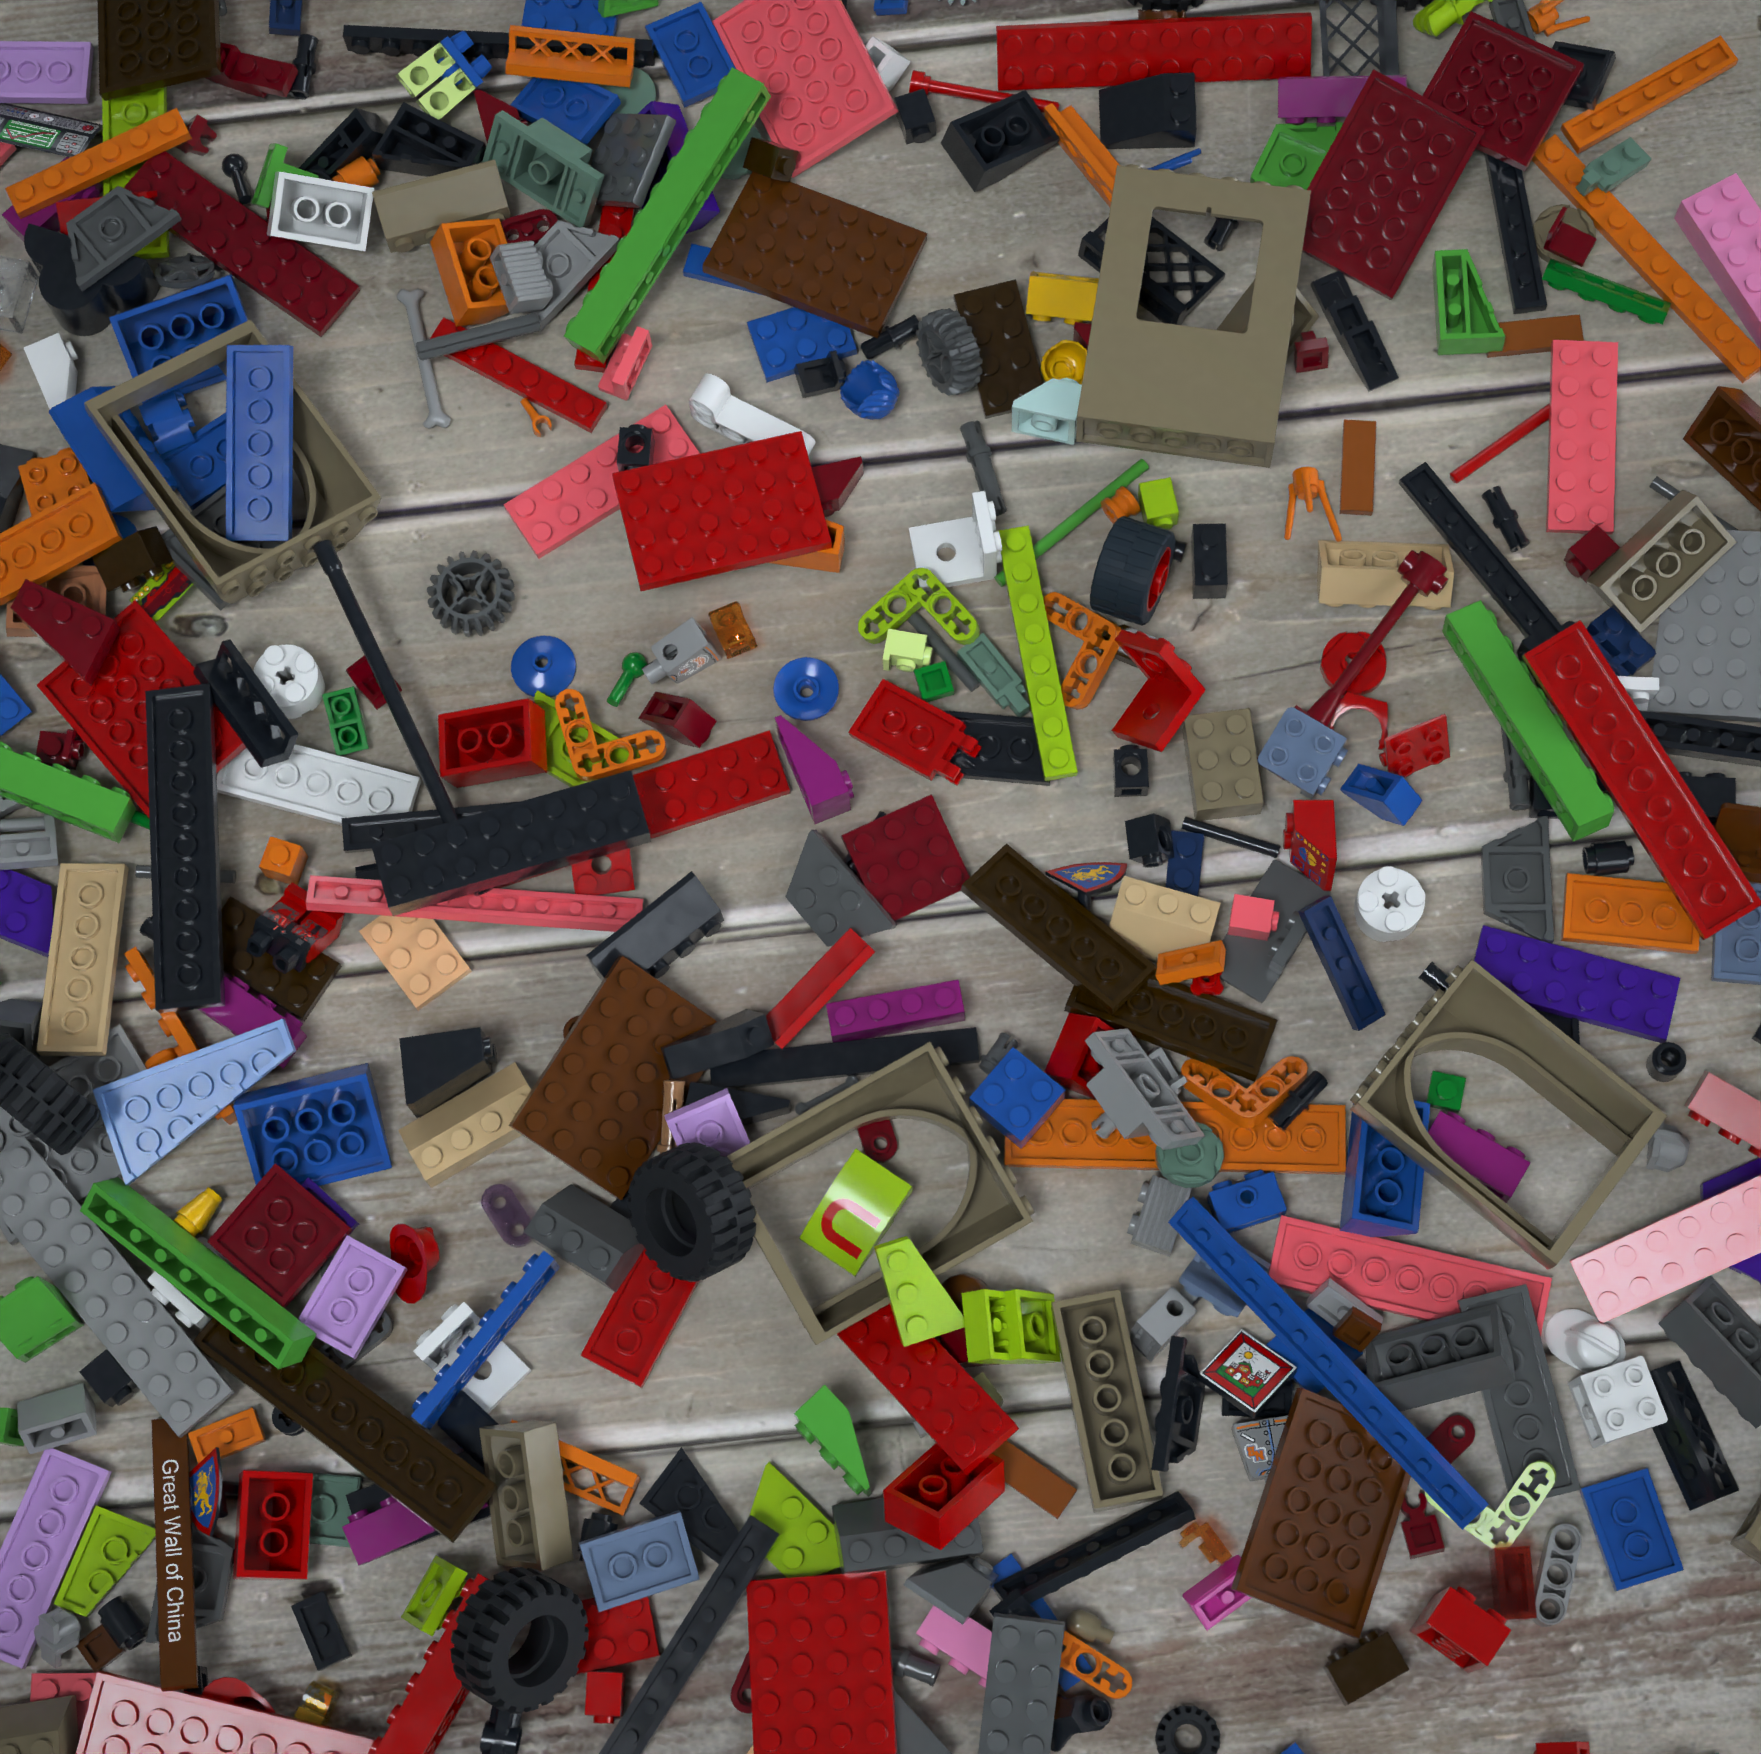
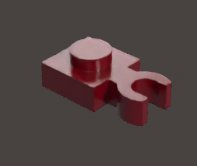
[1401,1493,1445,1560]

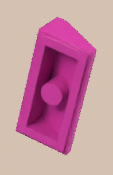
[1182,1555,1252,1631]

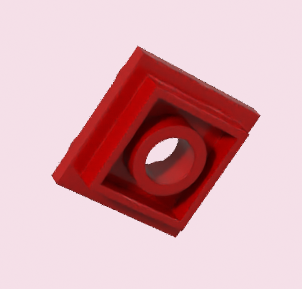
[571,848,635,895]

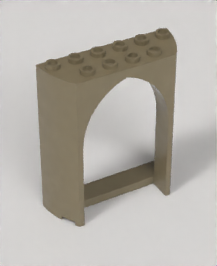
[84,319,381,604]
[1350,959,1667,1270]
[726,1042,1035,1345]

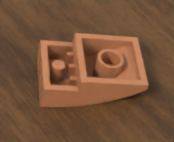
[6,565,107,637]

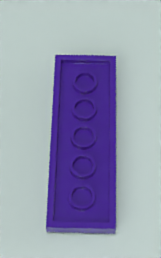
[1474,925,1680,1043]

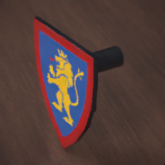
[1046,862,1127,912]
[190,1447,239,1536]

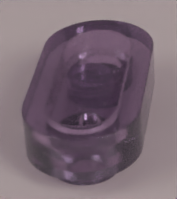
[481,1184,532,1248]

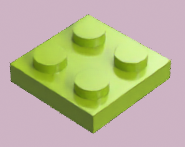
[401,1555,468,1637]

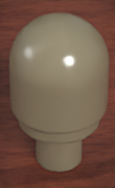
[1065,1610,1114,1644]

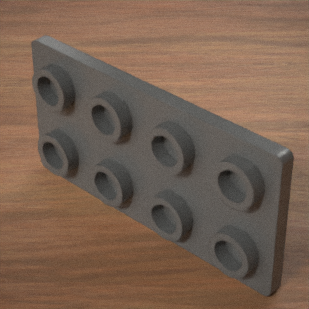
[1220,860,1330,1003]

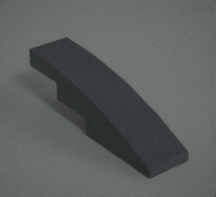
[1310,271,1399,392]

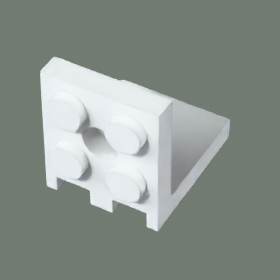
[909,491,1002,591]
[413,1302,531,1414]

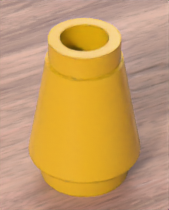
[173,1187,223,1237]

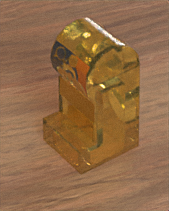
[293,1680,339,1726]

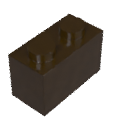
[92,526,173,593]
[1323,1630,1410,1706]

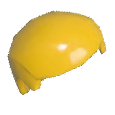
[1040,340,1087,385]

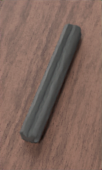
[416,313,541,361]

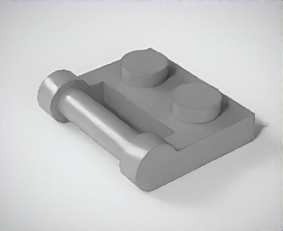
[0,814,58,870]

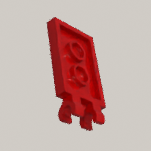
[848,679,982,786]

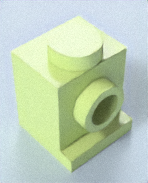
[882,629,933,672]

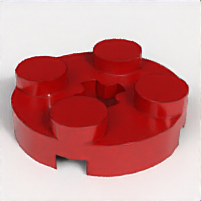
[1320,631,1387,696]

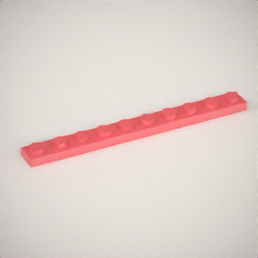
[306,875,643,932]

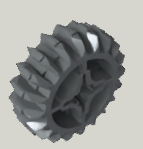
[916,308,983,396]
[427,550,515,638]

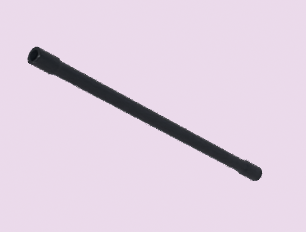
[313,540,493,896]

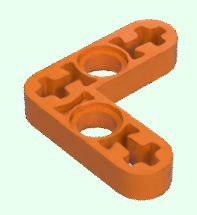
[1043,592,1122,710]
[555,689,667,782]
[1181,1056,1308,1128]
[1060,1630,1132,1699]

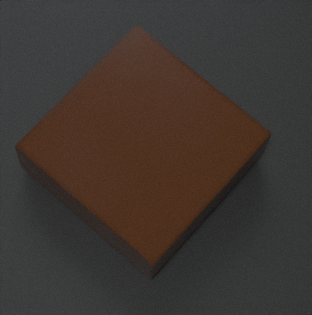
[1332,1306,1382,1352]
[76,1625,126,1673]

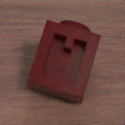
[35,729,84,770]

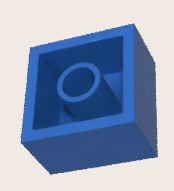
[969,1047,1066,1149]

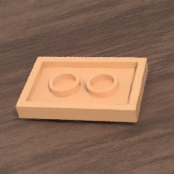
[359,915,472,1011]

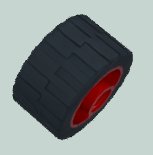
[1090,516,1175,626]

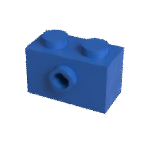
[1207,1170,1287,1234]

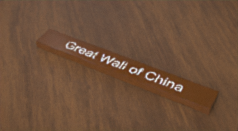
[151,1419,198,1692]

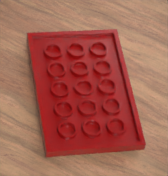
[612,431,832,591]
[37,600,246,818]
[747,1570,897,1754]

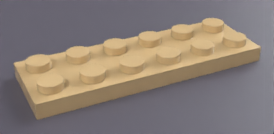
[37,863,129,1056]

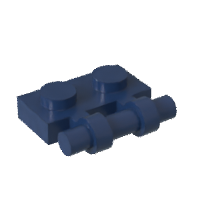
[1586,606,1657,676]

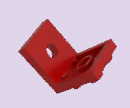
[1111,630,1206,752]

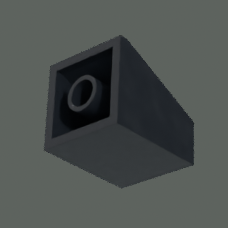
[399,1027,497,1118]

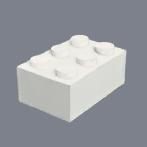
[267,172,374,252]

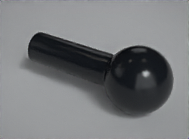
[222,153,251,204]

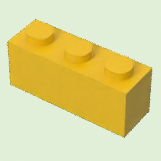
[1026,271,1099,325]

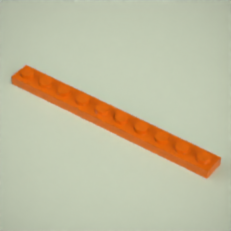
[1532,134,1761,383]

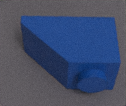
[1340,764,1423,826]

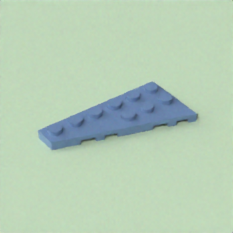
[92,1019,296,1185]

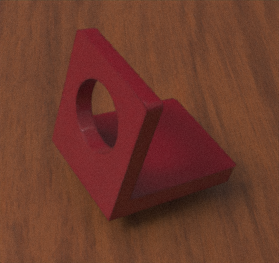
[1543,207,1597,267]

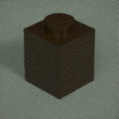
[743,137,799,182]

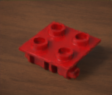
[1379,714,1450,777]

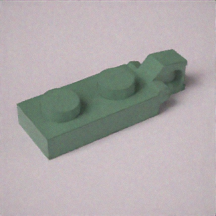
[1575,137,1652,196]
[957,633,1030,717]

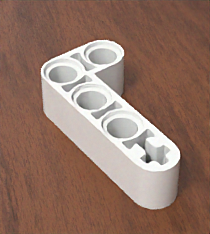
[689,373,816,455]

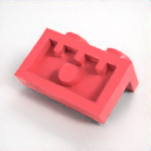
[598,326,652,401]

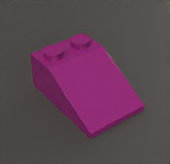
[775,715,854,824]

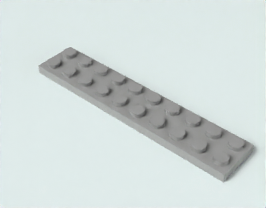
[0,1135,235,1438]

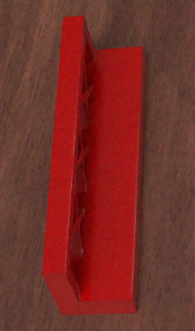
[766,928,876,1049]

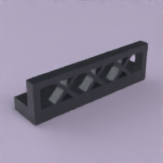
[193,639,299,768]
[1650,1361,1739,1511]

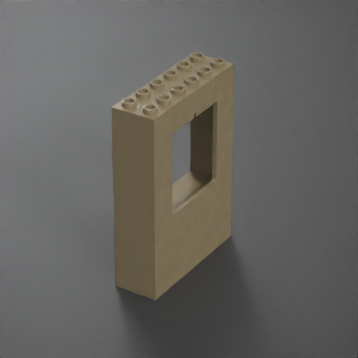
[1076,164,1311,468]

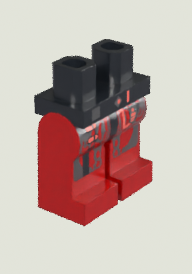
[246,882,345,974]

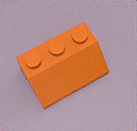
[430,218,509,327]

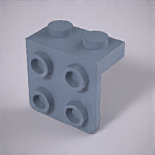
[1258,707,1348,800]
[1179,1245,1271,1317]

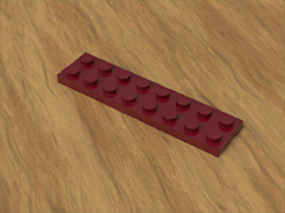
[123,151,360,337]

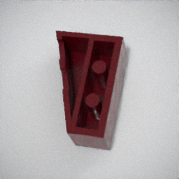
[10,579,121,686]

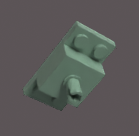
[482,110,604,228]

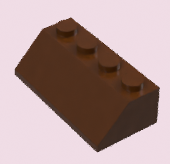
[1683,386,1761,512]

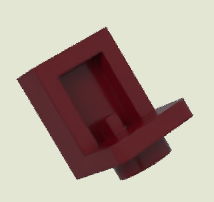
[346,655,402,710]

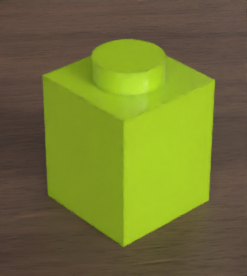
[1137,477,1179,530]

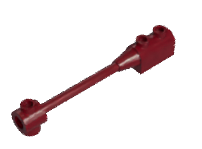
[1257,550,1449,784]

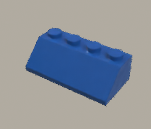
[49,386,179,512]
[1340,1100,1430,1237]

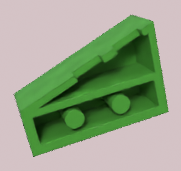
[1432,249,1505,355]

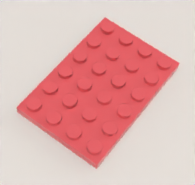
[712,0,899,178]

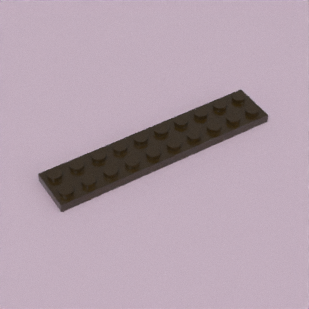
[193,1318,498,1543]

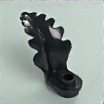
[1051,1693,1112,1752]

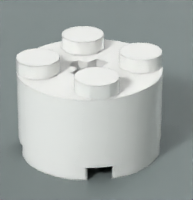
[253,644,325,719]
[1354,866,1425,942]

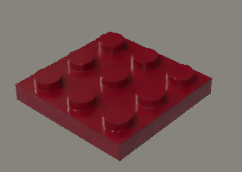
[841,794,970,921]
[207,1163,353,1308]

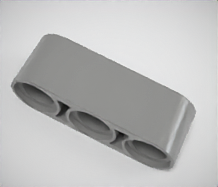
[1529,1524,1582,1627]

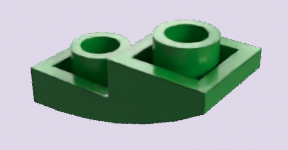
[322,686,369,756]

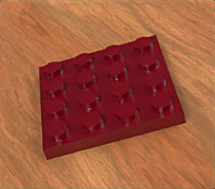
[1422,11,1584,172]

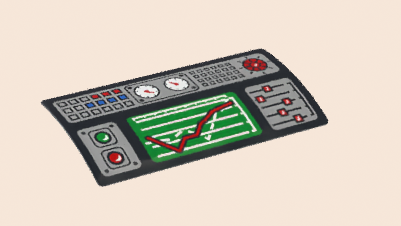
[0,103,103,157]

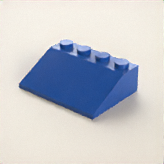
[109,274,248,404]
[233,1063,392,1186]

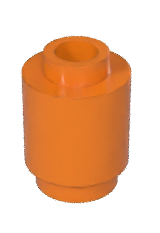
[332,156,381,188]

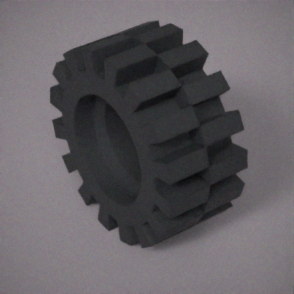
[1155,1705,1220,1754]

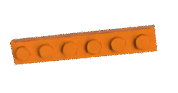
[1560,35,1738,154]
[5,108,192,219]
[124,946,237,1125]

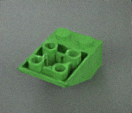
[0,1276,84,1363]
[794,1385,872,1497]

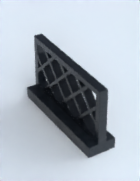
[1319,0,1400,76]
[1078,217,1225,325]

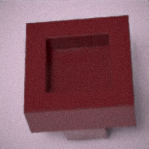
[175,114,217,156]
[1294,331,1329,373]

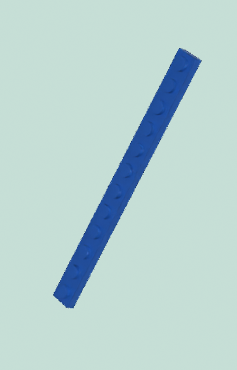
[1168,1197,1489,1530]

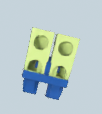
[395,30,492,120]

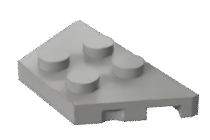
[531,220,620,332]

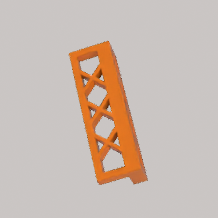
[505,25,635,88]
[1044,103,1120,207]
[511,1419,641,1517]

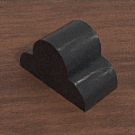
[24,223,160,336]

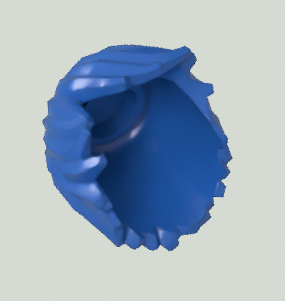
[840,360,900,420]

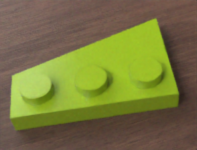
[874,1236,965,1347]
[53,1505,155,1617]

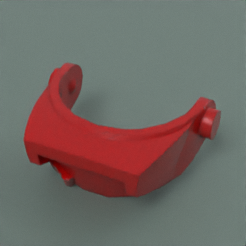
[1329,692,1388,750]

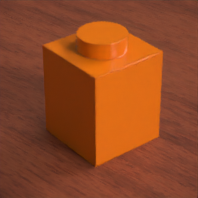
[259,836,309,885]

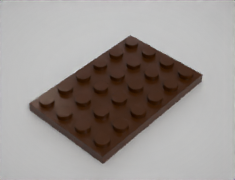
[703,171,927,339]
[508,955,717,1200]
[1231,1388,1411,1639]

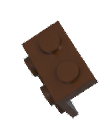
[1714,803,1761,883]

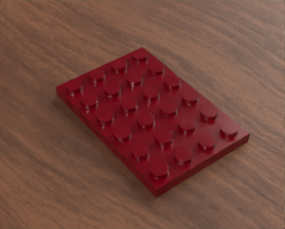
[1302,69,1485,300]

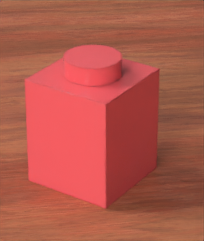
[1227,894,1279,941]

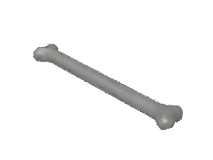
[397,288,451,429]

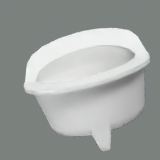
[1545,1309,1626,1374]

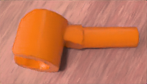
[520,398,552,437]

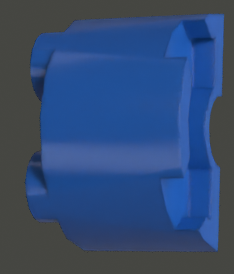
[138,388,196,455]

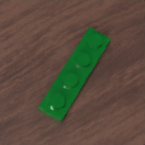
[1542,258,1671,325]

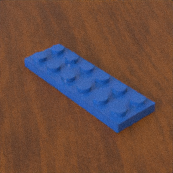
[226,345,293,542]
[411,1250,560,1430]

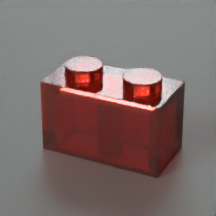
[1489,1546,1537,1622]

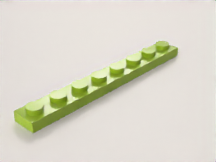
[998,525,1078,781]

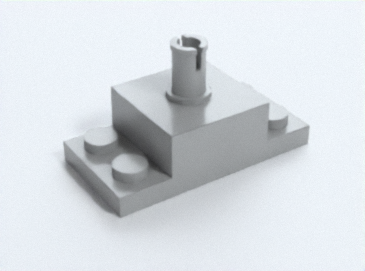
[1085,1028,1205,1150]

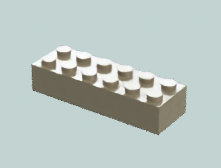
[1051,1289,1163,1513]

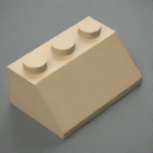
[1109,876,1221,963]

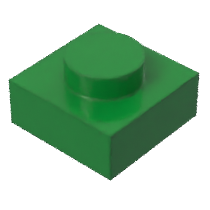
[914,661,954,702]
[1426,1071,1466,1113]

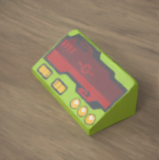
[129,562,193,622]

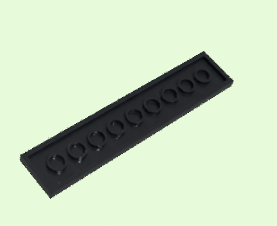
[145,683,225,1013]

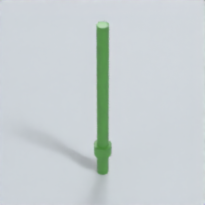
[994,459,1149,587]

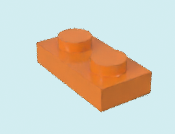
[1155,940,1226,985]
[188,1407,266,1464]

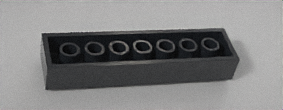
[371,770,651,916]

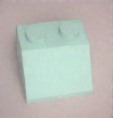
[1012,378,1082,445]

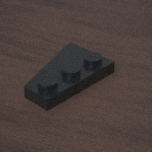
[639,1447,739,1564]

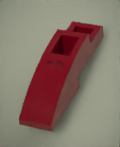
[205,42,299,98]

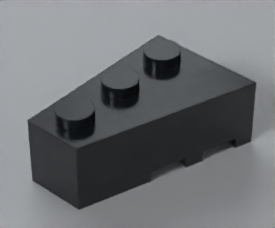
[372,102,486,177]

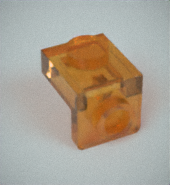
[708,601,758,659]

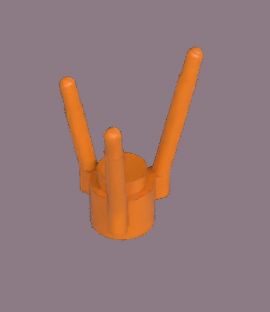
[1527,0,1590,37]
[1284,467,1342,542]

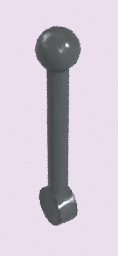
[795,1075,859,1115]

